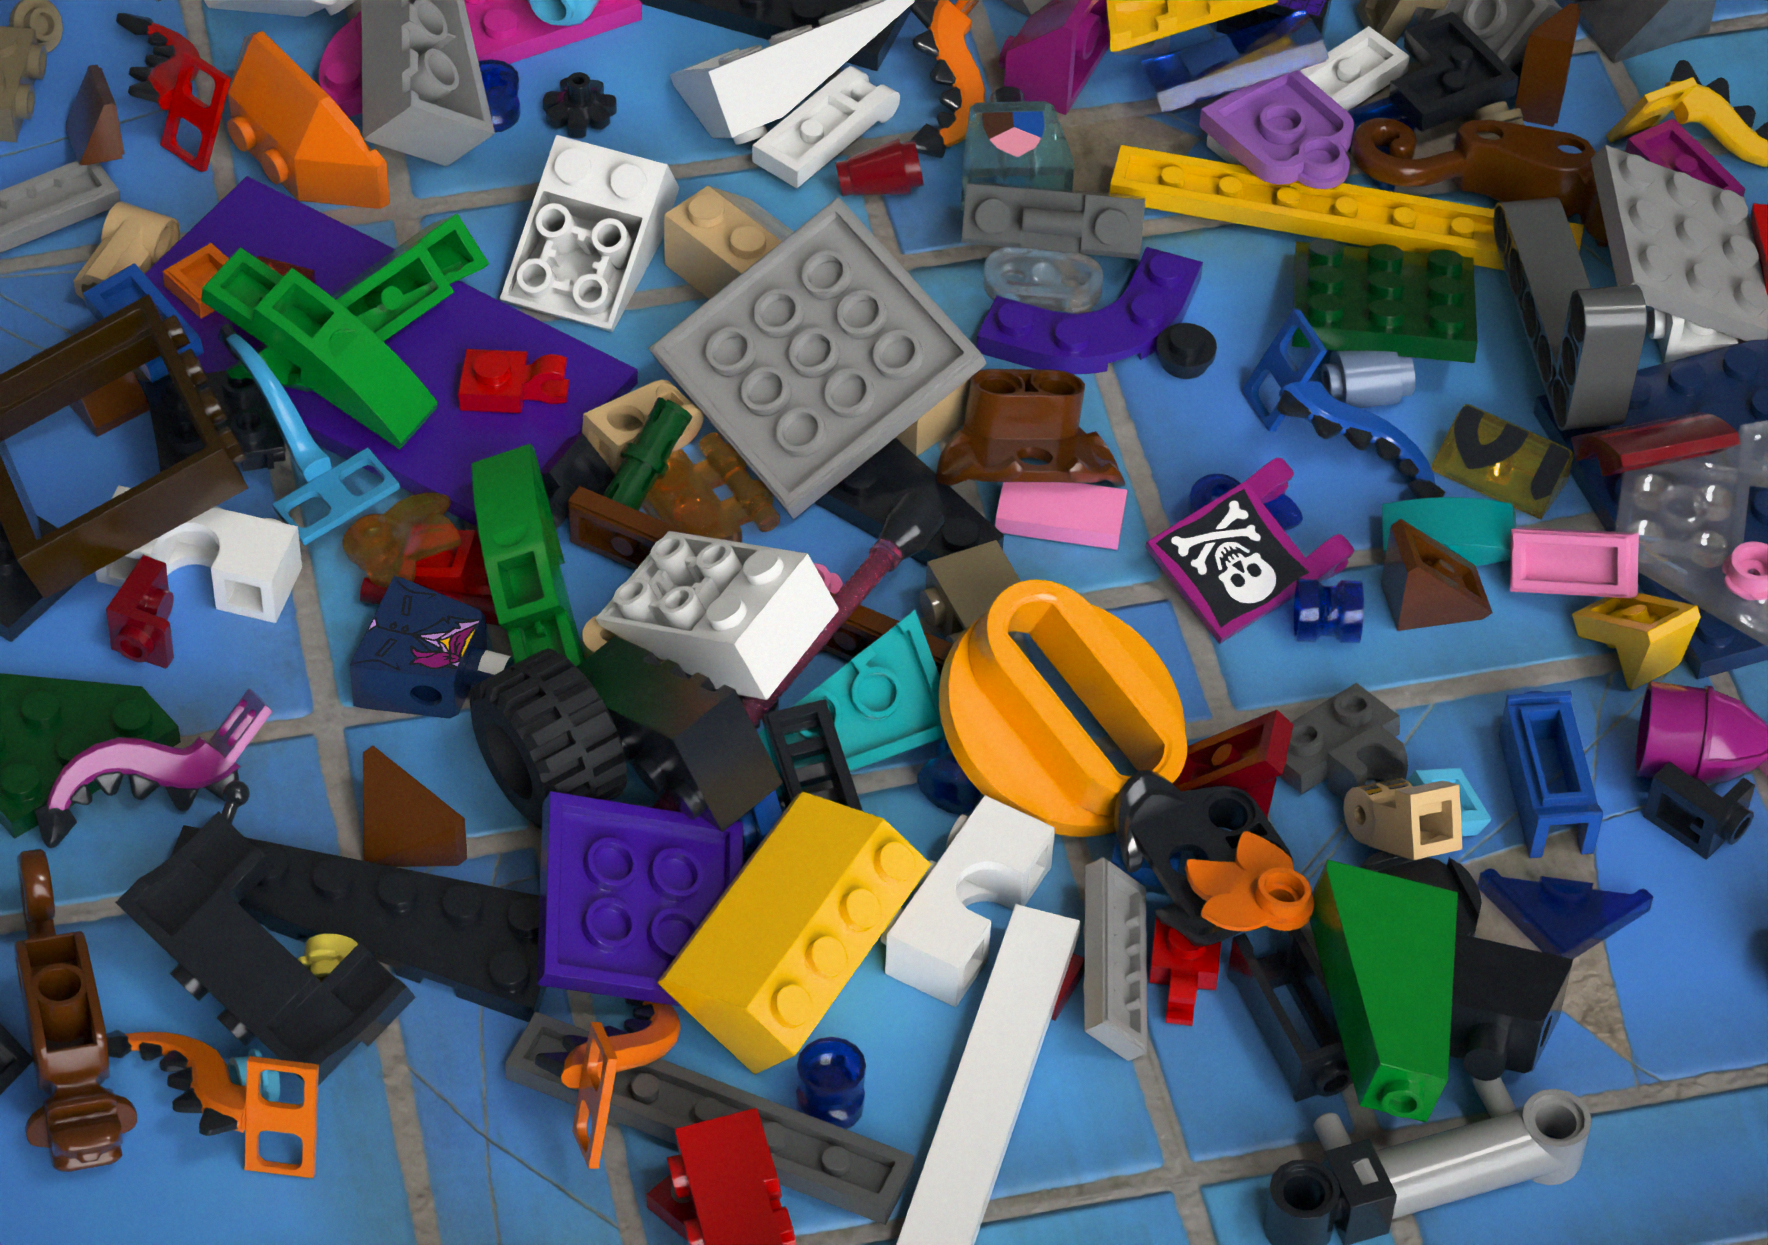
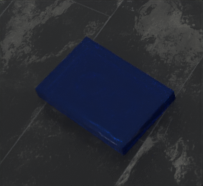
[1142,9,1329,113]

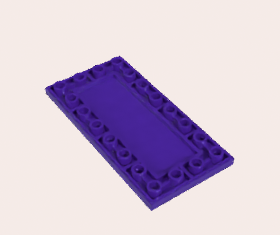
[145,176,638,527]

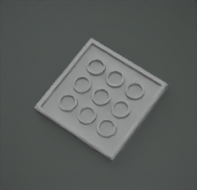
[648,197,987,519]

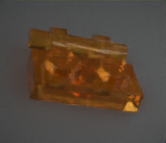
[641,432,780,543]

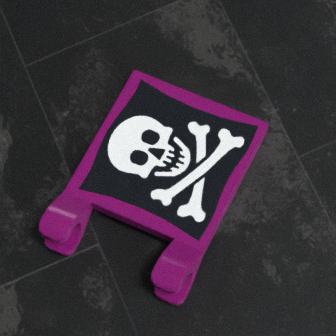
[1145,457,1354,644]

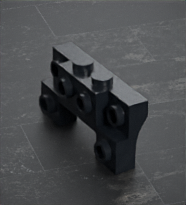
[115,811,416,1086]

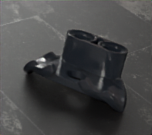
[1114,770,1293,947]

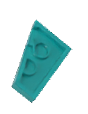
[758,610,946,798]

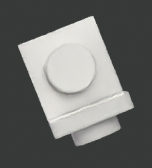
[1647,306,1738,363]

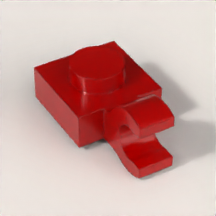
[458,349,570,413]
[1149,914,1221,1026]

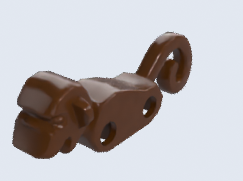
[1351,118,1609,247]
[14,849,137,1172]

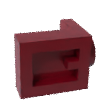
[106,555,174,669]

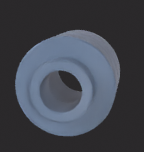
[1321,350,1415,408]

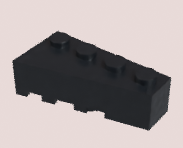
[576,636,783,832]

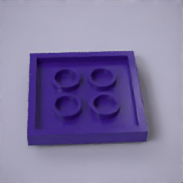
[537,791,743,1007]

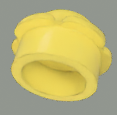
[298,934,358,982]

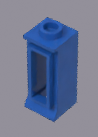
[1499,690,1603,858]

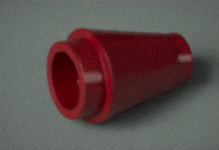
[835,137,924,197]

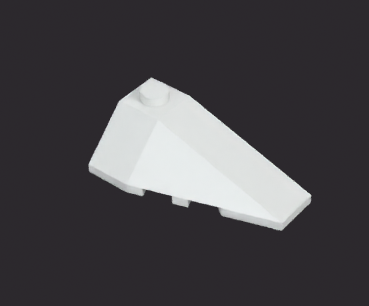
[670,0,915,145]

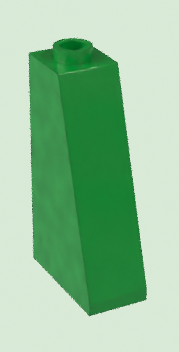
[1309,859,1458,1123]

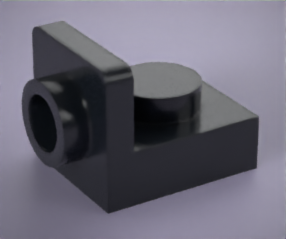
[1643,762,1755,860]

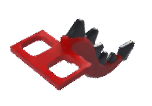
[116,13,231,172]

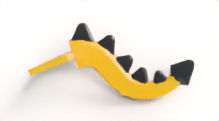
[1606,60,1768,167]

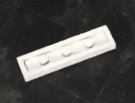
[1206,26,1410,166]

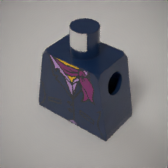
[350,576,514,719]

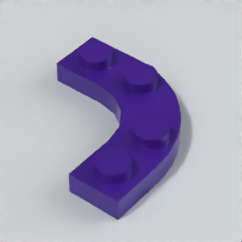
[976,247,1203,374]

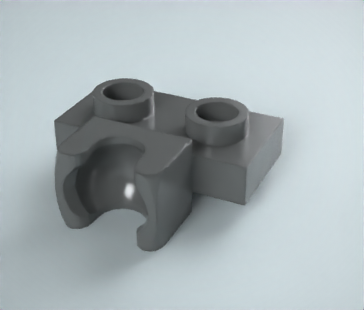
[1279,683,1408,801]

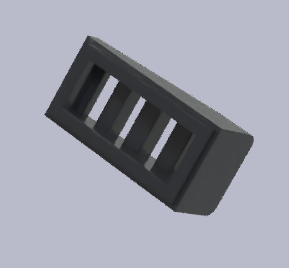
[762,699,863,811]

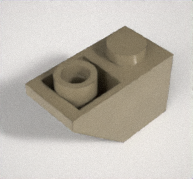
[919,540,1021,644]

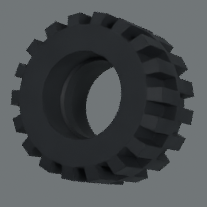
[470,648,627,830]

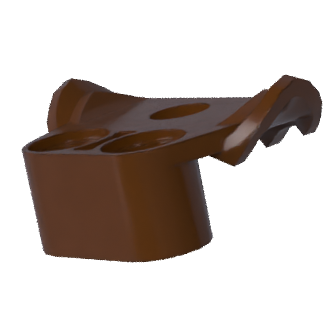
[936,369,1125,487]

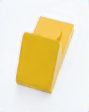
[1572,593,1701,690]

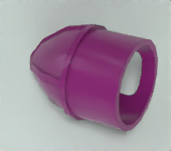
[1635,681,1768,784]

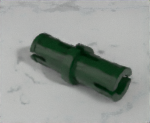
[602,397,692,511]

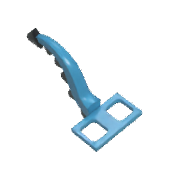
[218,324,401,546]

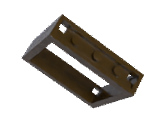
[0,294,248,599]

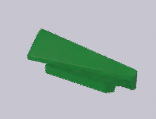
[226,213,489,392]

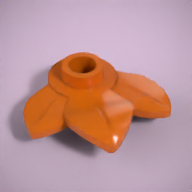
[1185,831,1315,931]

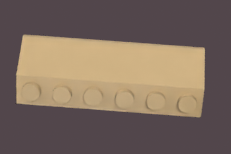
[664,186,971,456]

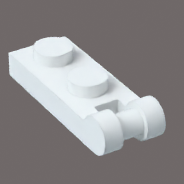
[752,66,900,188]

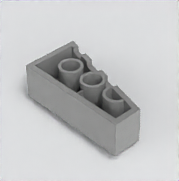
[361,0,495,167]

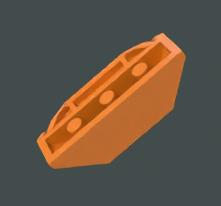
[227,31,390,209]

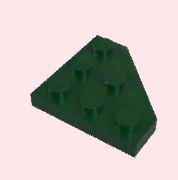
[0,673,181,839]

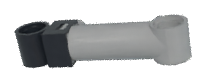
[1263,1077,1592,1245]

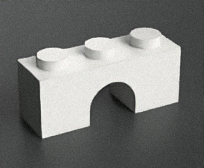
[95,485,302,623]
[881,795,1055,1008]

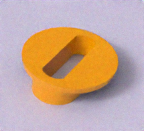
[939,579,1187,837]

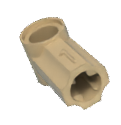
[73,201,180,301]

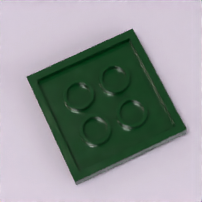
[1292,239,1478,363]

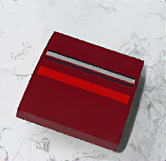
[1571,412,1740,477]

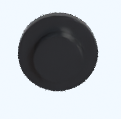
[1156,323,1217,379]

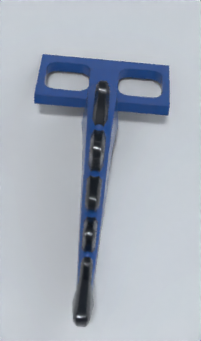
[1242,309,1446,499]

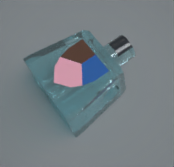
[960,86,1075,211]

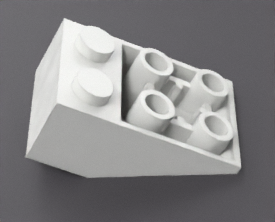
[500,135,680,332]
[595,531,839,700]

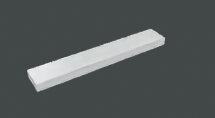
[896,904,1080,1245]

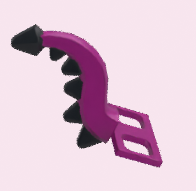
[34,688,273,848]

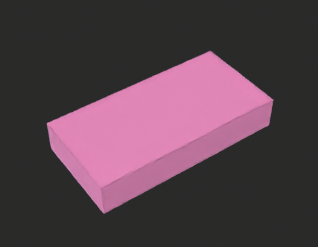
[995,482,1127,550]
[1510,527,1639,598]

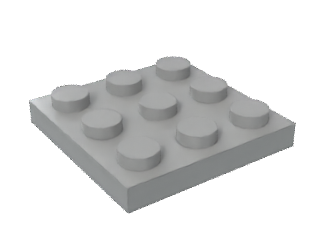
[1591,145,1768,342]

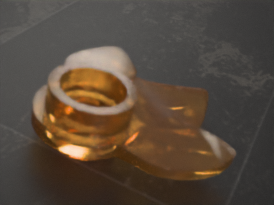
[342,492,462,588]

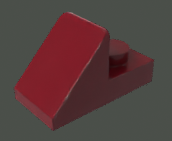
[1172,710,1294,819]

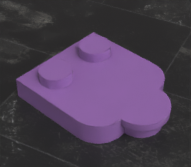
[1199,62,1354,189]

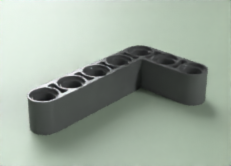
[1493,197,1647,431]

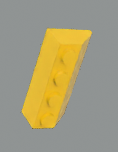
[657,792,931,1075]

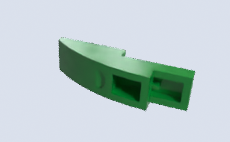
[201,247,438,449]
[472,444,585,666]

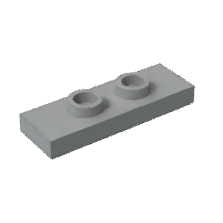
[0,160,120,253]
[1083,857,1147,1061]

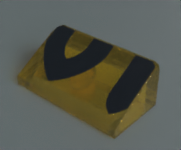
[1431,404,1573,520]

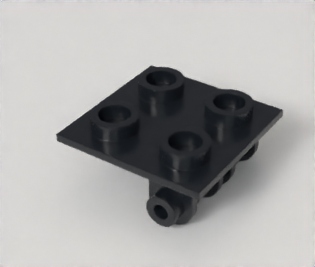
[145,370,286,472]

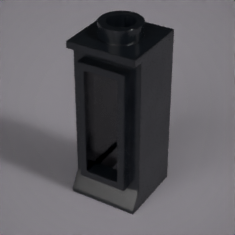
[1227,928,1353,1102]

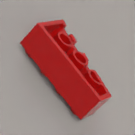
[666,1108,797,1245]

